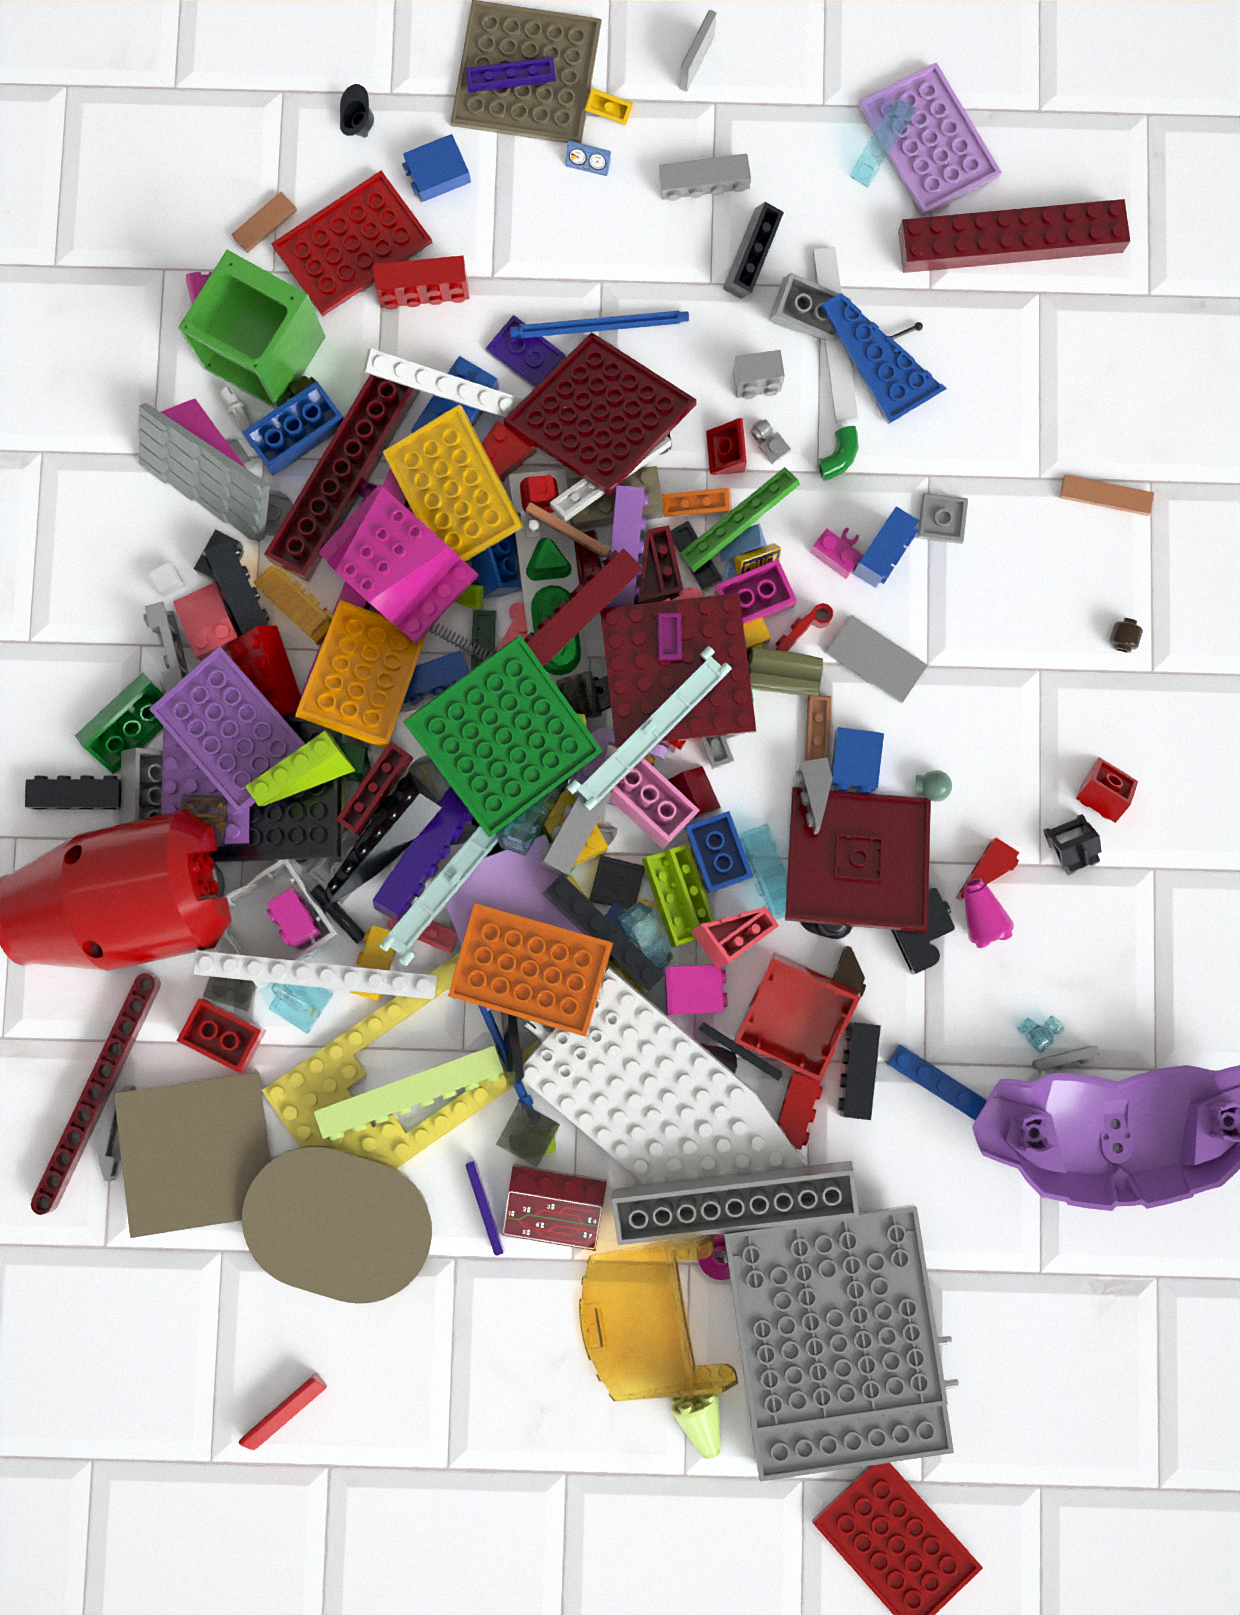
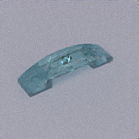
[850,98,917,188]

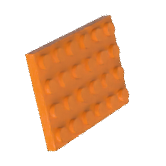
[448,903,613,1037]

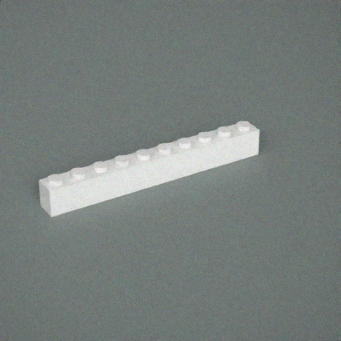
[193,950,437,1000]

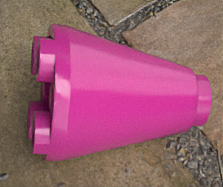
[964,878,1014,948]

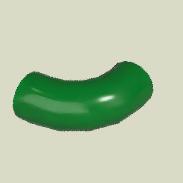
[818,426,859,481]

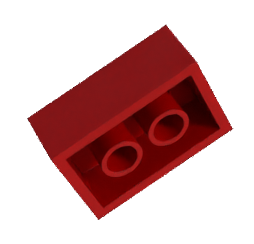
[176,998,267,1073]

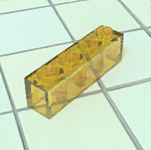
[253,563,334,646]

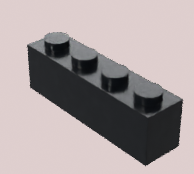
[723,201,784,299]
[202,541,270,636]
[25,775,121,810]
[837,1022,881,1120]

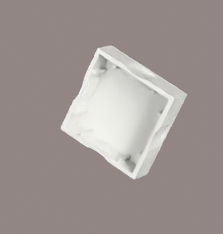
[223,860,340,989]

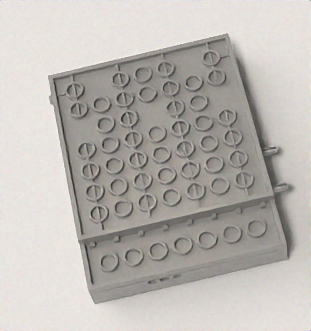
[723,1204,959,1482]

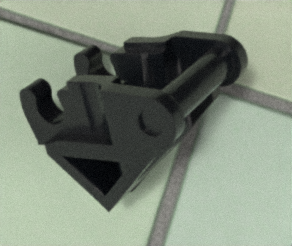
[1043,814,1102,876]

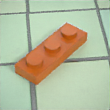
[662,488,732,517]

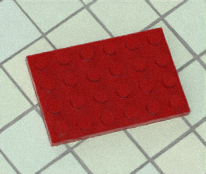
[271,170,433,317]
[812,1463,983,1615]

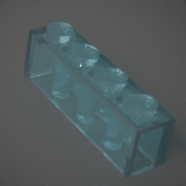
[496,778,568,856]
[740,823,787,920]

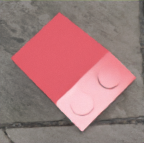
[173,582,240,662]

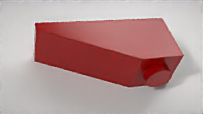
[955,837,1020,900]

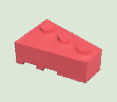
[691,907,779,970]

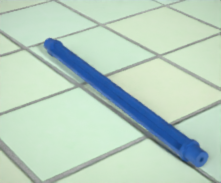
[510,310,689,339]

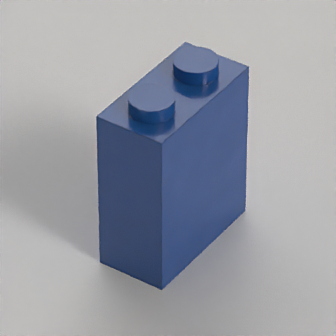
[402,134,471,202]
[831,727,884,793]

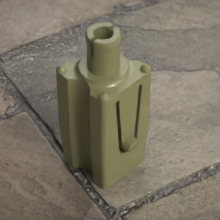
[748,647,823,696]

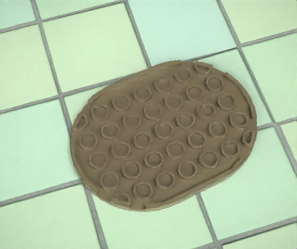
[242,1145,432,1304]

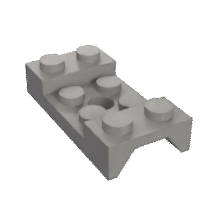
[143,601,189,693]

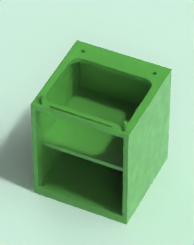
[178,249,326,409]

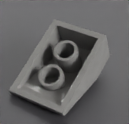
[768,272,852,342]

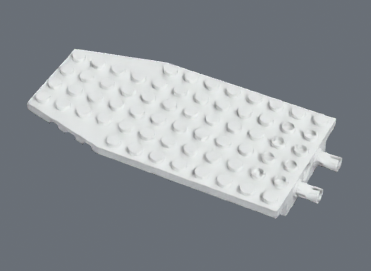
[522,966,808,1185]

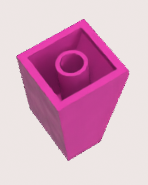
[664,965,728,1015]

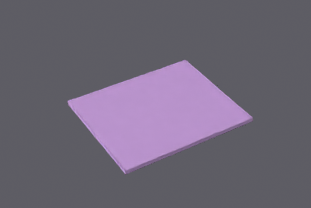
[435,835,583,1011]

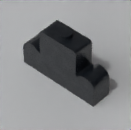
[891,888,955,975]

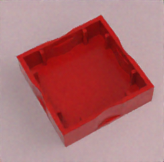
[734,952,861,1082]

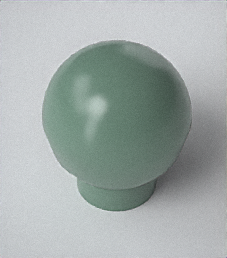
[914,770,952,802]

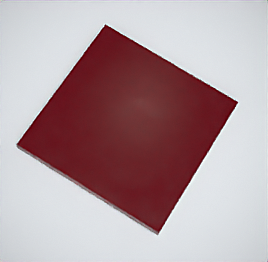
[785,787,931,933]

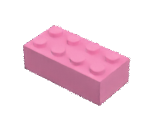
[610,758,699,849]

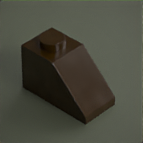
[832,946,866,997]

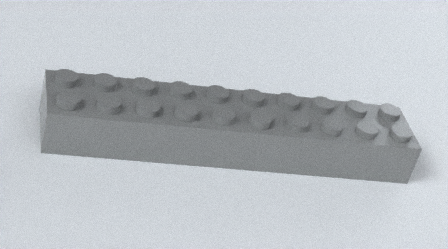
[611,1161,860,1245]

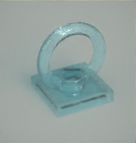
[268,983,334,1034]

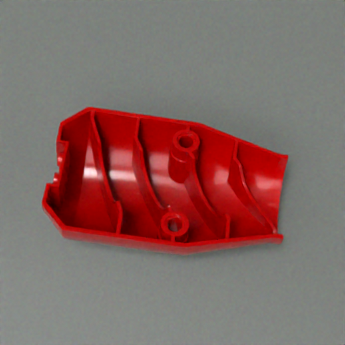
[0,809,232,971]

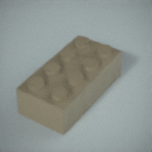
[567,466,664,530]

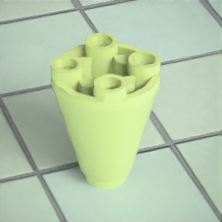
[671,1384,721,1459]

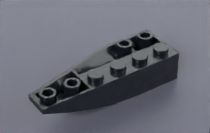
[326,772,442,903]

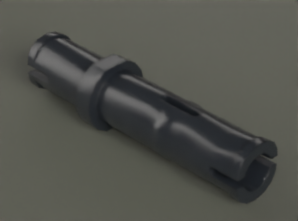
[309,884,365,944]

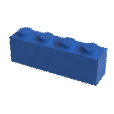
[401,650,468,707]

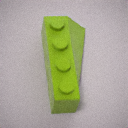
[245,731,356,806]

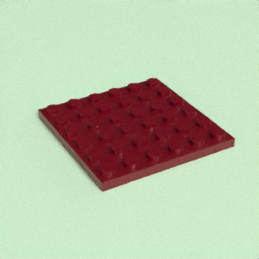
[503,332,697,495]
[600,593,757,748]

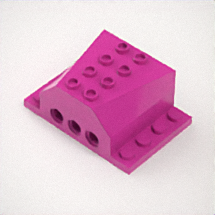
[319,484,479,644]

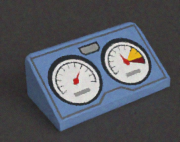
[565,141,611,176]

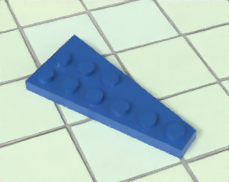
[821,293,948,424]

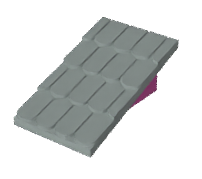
[139,398,270,542]

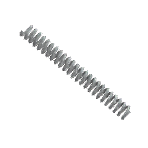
[428,623,492,661]

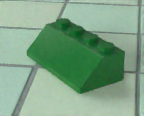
[74,672,165,774]

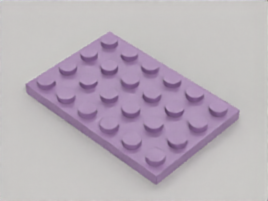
[858,62,1002,216]

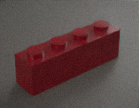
[336,741,414,836]

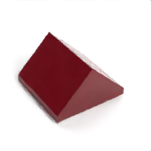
[668,766,721,821]

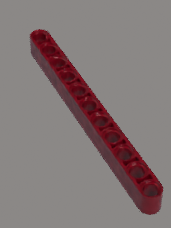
[30,973,161,1215]

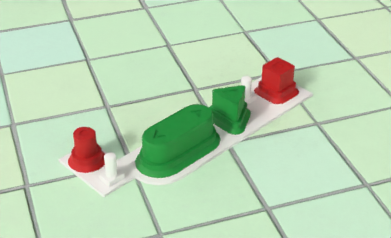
[509,469,587,694]

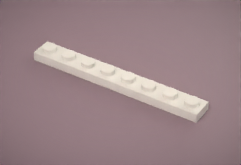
[363,348,524,418]

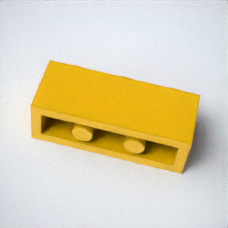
[350,925,396,1001]

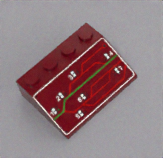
[502,1164,607,1251]

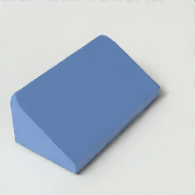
[720,523,767,561]

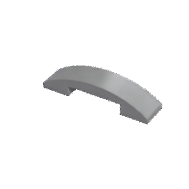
[98,1085,136,1182]

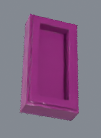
[657,612,682,661]

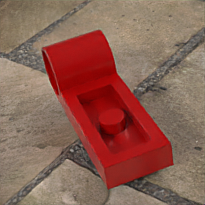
[775,603,833,651]

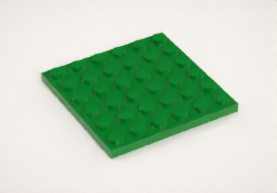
[403,635,603,838]

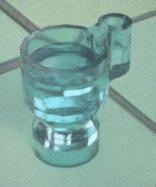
[1017,1015,1064,1053]

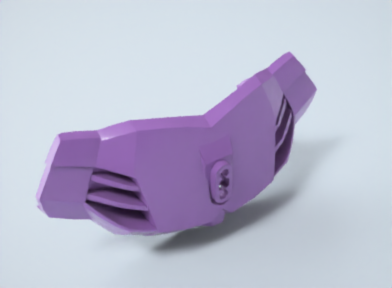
[972,1065,1240,1211]

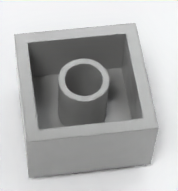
[733,350,785,399]

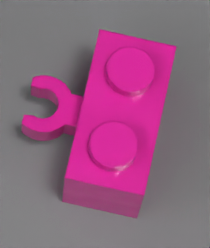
[810,527,863,579]

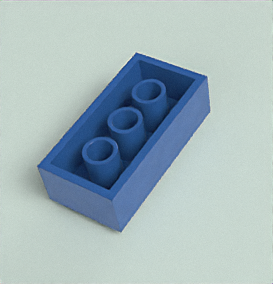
[411,356,499,433]

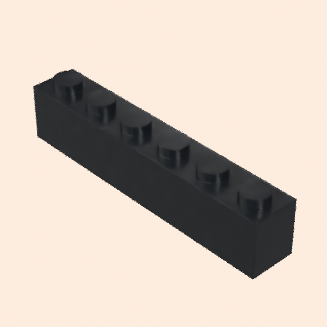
[543,874,665,994]

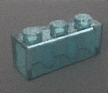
[618,901,674,971]

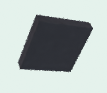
[589,855,645,912]

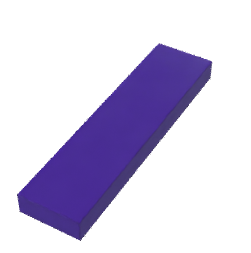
[465,57,556,93]
[465,1159,505,1256]

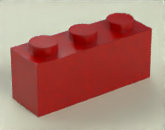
[777,1072,823,1150]

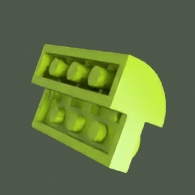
[641,844,715,948]

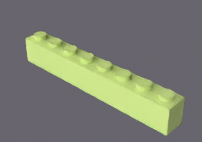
[314,1045,505,1141]

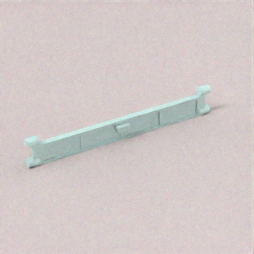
[566,646,732,811]
[380,813,529,966]

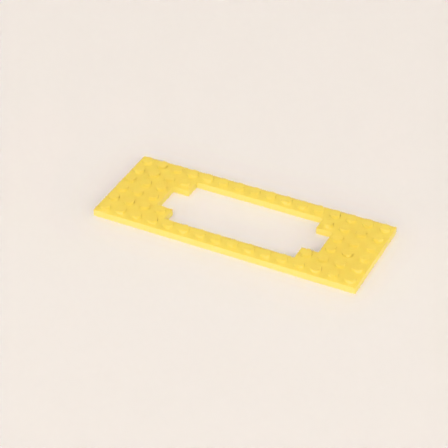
[262,875,644,1169]

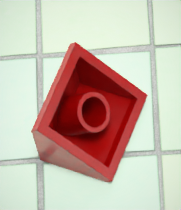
[706,418,747,475]

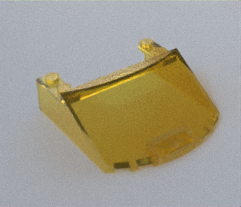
[579,1236,738,1402]

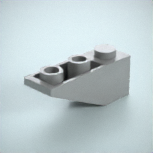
[795,757,833,834]

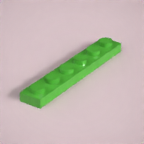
[679,467,801,572]

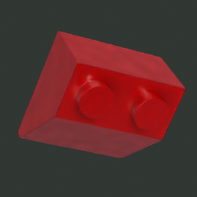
[1076,757,1138,823]

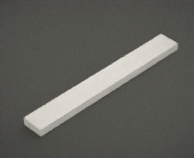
[813,247,858,423]

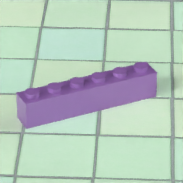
[606,485,648,608]

